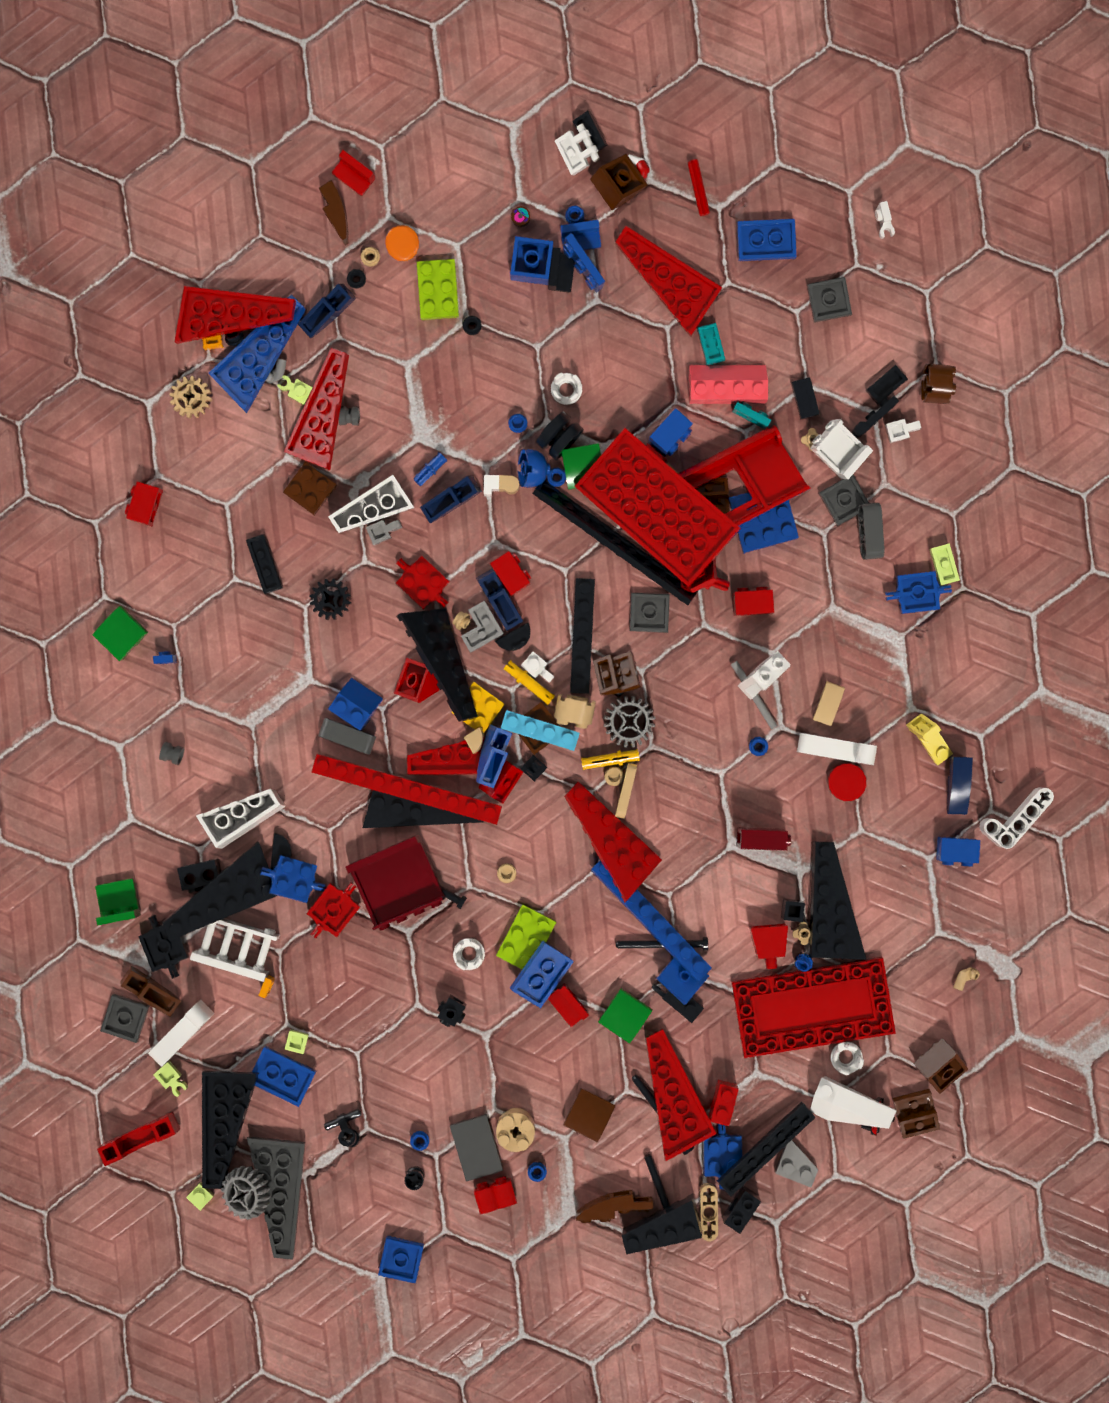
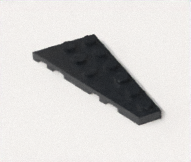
[396,608,478,722]
[362,790,484,828]
[162,841,277,941]
[809,841,866,959]
[202,1071,259,1189]

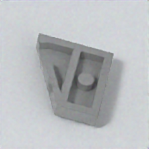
[775,1140,818,1187]

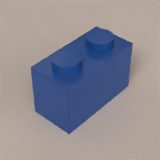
[936,837,980,867]

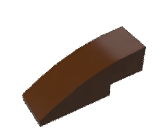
[319,180,349,246]
[120,966,181,1017]

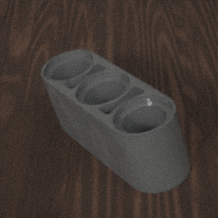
[858,503,885,560]
[318,718,376,755]

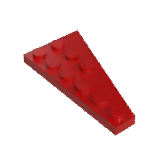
[174,286,296,344]
[284,348,349,471]
[564,782,662,902]

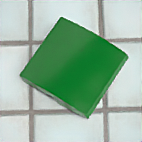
[561,443,601,490]
[92,606,148,662]
[598,988,653,1044]

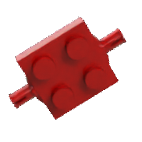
[395,556,450,610]
[306,882,361,939]

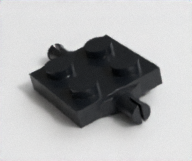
[138,915,190,979]

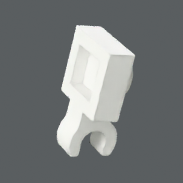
[875,201,895,239]
[885,419,921,443]
[521,652,554,683]

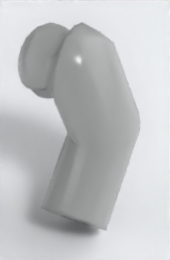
[266,359,287,384]

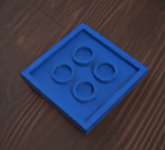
[728,492,799,554]

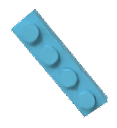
[501,710,580,751]

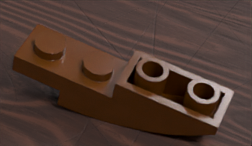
[576,1190,653,1223]

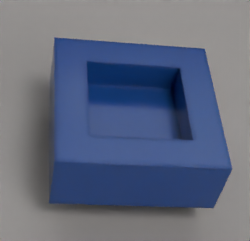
[153,651,177,664]

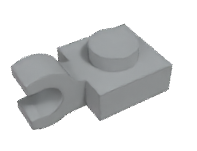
[366,520,402,546]

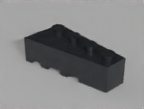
[622,1193,703,1255]

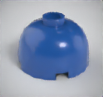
[518,449,550,488]

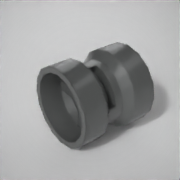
[339,406,360,426]
[159,742,185,765]

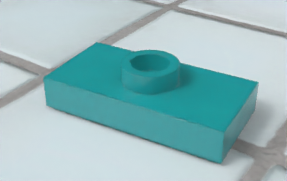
[697,323,726,366]

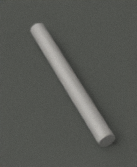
[731,661,778,729]

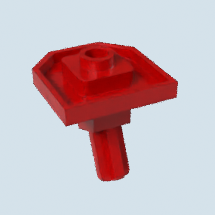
[681,558,730,593]

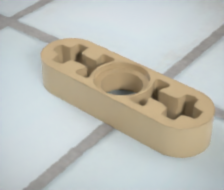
[615,763,637,819]
[699,1183,718,1241]

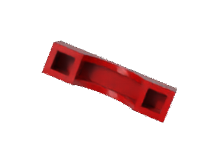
[97,1112,181,1166]

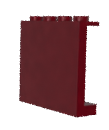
[345,834,446,931]

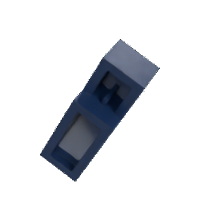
[298,284,356,338]
[420,475,482,523]
[476,569,523,631]
[947,757,973,815]

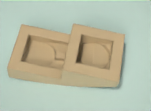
[813,681,845,726]

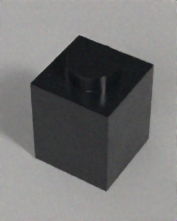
[781,899,805,922]

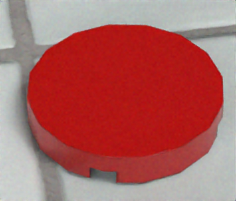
[828,763,867,801]

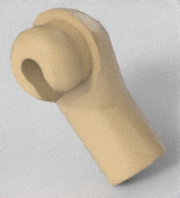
[953,967,980,991]

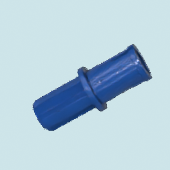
[414,452,447,486]

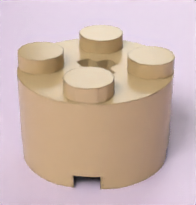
[554,694,596,729]
[496,1108,535,1152]

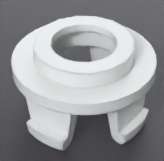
[551,372,582,405]
[453,938,485,970]
[831,1042,864,1075]

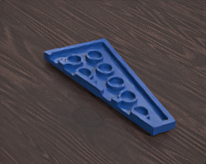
[209,294,306,413]

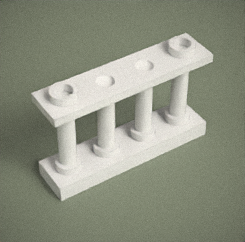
[190,918,280,982]

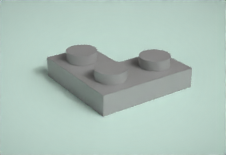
[461,600,503,653]

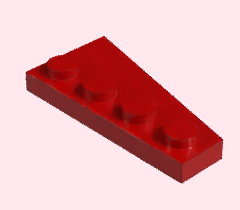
[407,737,484,775]

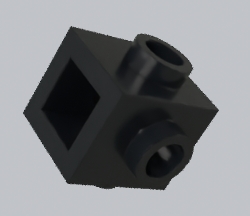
[437,994,467,1027]

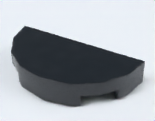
[495,623,531,651]
[270,833,292,870]

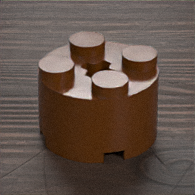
[921,364,956,404]

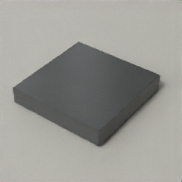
[807,277,852,323]
[818,475,869,526]
[630,593,670,633]
[100,994,150,1043]

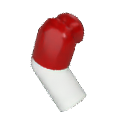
[628,154,650,179]

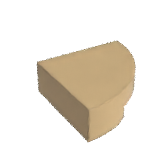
[464,727,484,754]

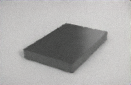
[450,1114,503,1182]

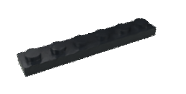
[570,578,595,694]
[717,1102,816,1197]

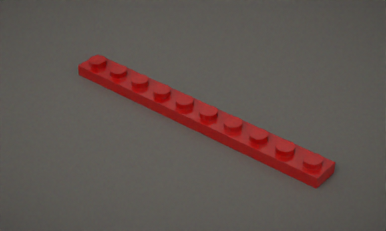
[311,754,502,825]

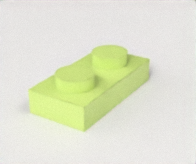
[929,543,960,586]

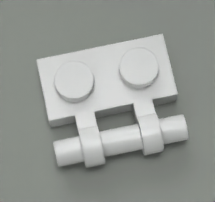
[555,124,600,175]

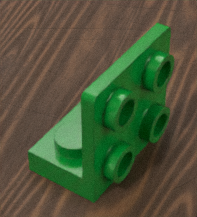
[95,878,141,926]

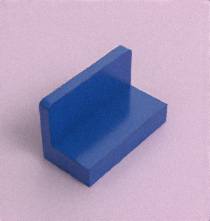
[560,220,601,250]

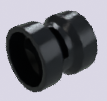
[404,1166,425,1190]

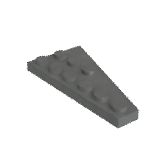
[247,1136,306,1260]

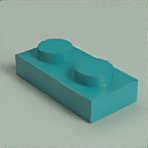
[732,402,771,429]

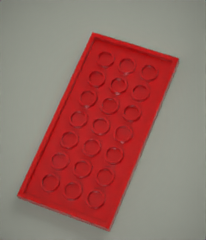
[574,428,741,587]

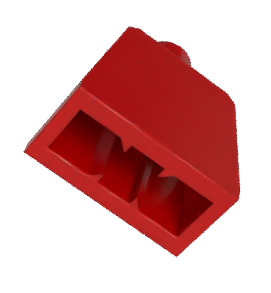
[749,923,788,969]

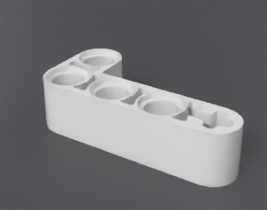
[797,733,877,765]
[979,787,1054,849]
[148,1000,214,1067]

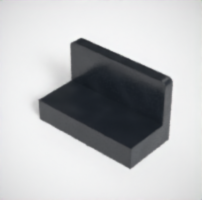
[548,247,575,293]

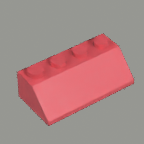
[689,365,768,404]

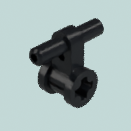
[324,1109,362,1147]

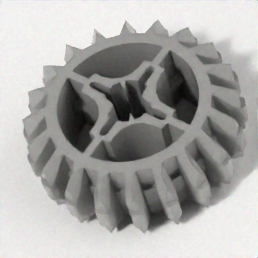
[604,696,655,747]
[221,1166,272,1220]

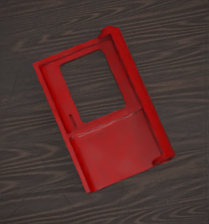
[678,425,811,526]

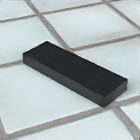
[246,534,283,595]

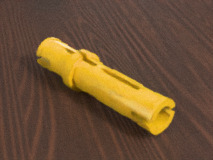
[503,660,555,705]
[581,749,640,770]

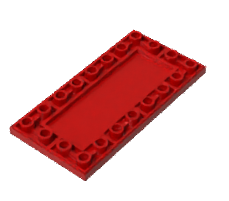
[731,957,896,1058]

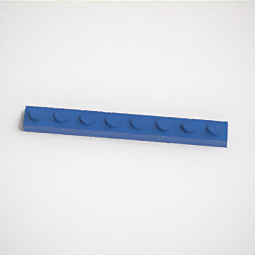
[591,860,712,982]

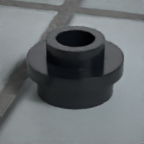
[347,269,366,289]
[463,316,482,335]
[225,331,244,346]

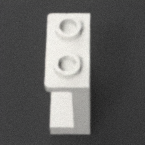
[810,419,873,480]
[738,651,790,700]

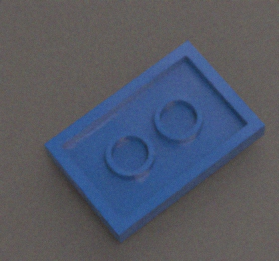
[737,219,797,261]
[563,233,605,293]
[510,941,574,1008]
[252,1046,317,1107]

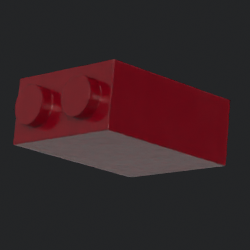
[737,827,791,851]

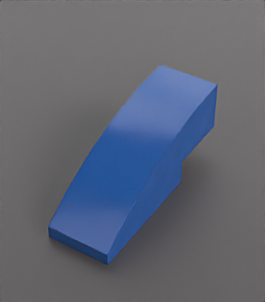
[476,724,512,788]

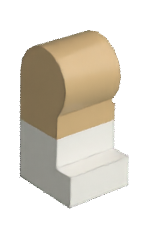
[484,475,520,497]

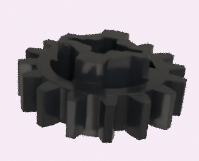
[309,579,352,620]

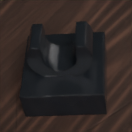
[521,755,547,782]

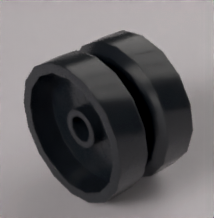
[536,411,584,461]

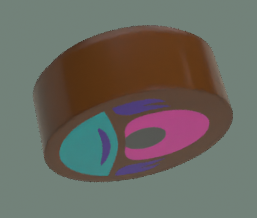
[511,206,530,227]

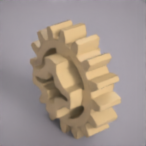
[169,376,213,419]

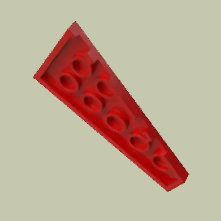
[615,226,722,337]
[645,1029,717,1161]

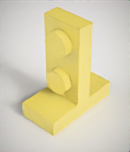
[906,714,953,765]

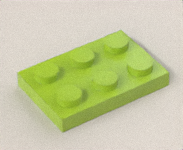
[417,259,459,320]
[496,904,556,969]

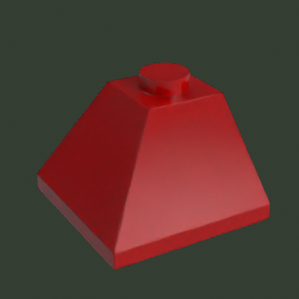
[394,658,440,703]

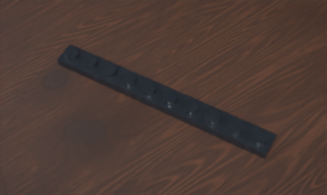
[532,481,698,605]

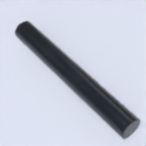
[644,1154,670,1209]

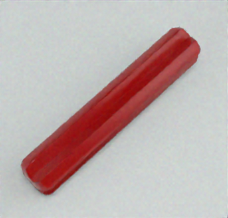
[688,159,710,216]

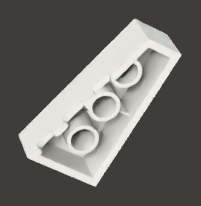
[328,475,414,533]
[196,789,285,849]

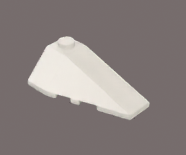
[810,1076,897,1129]

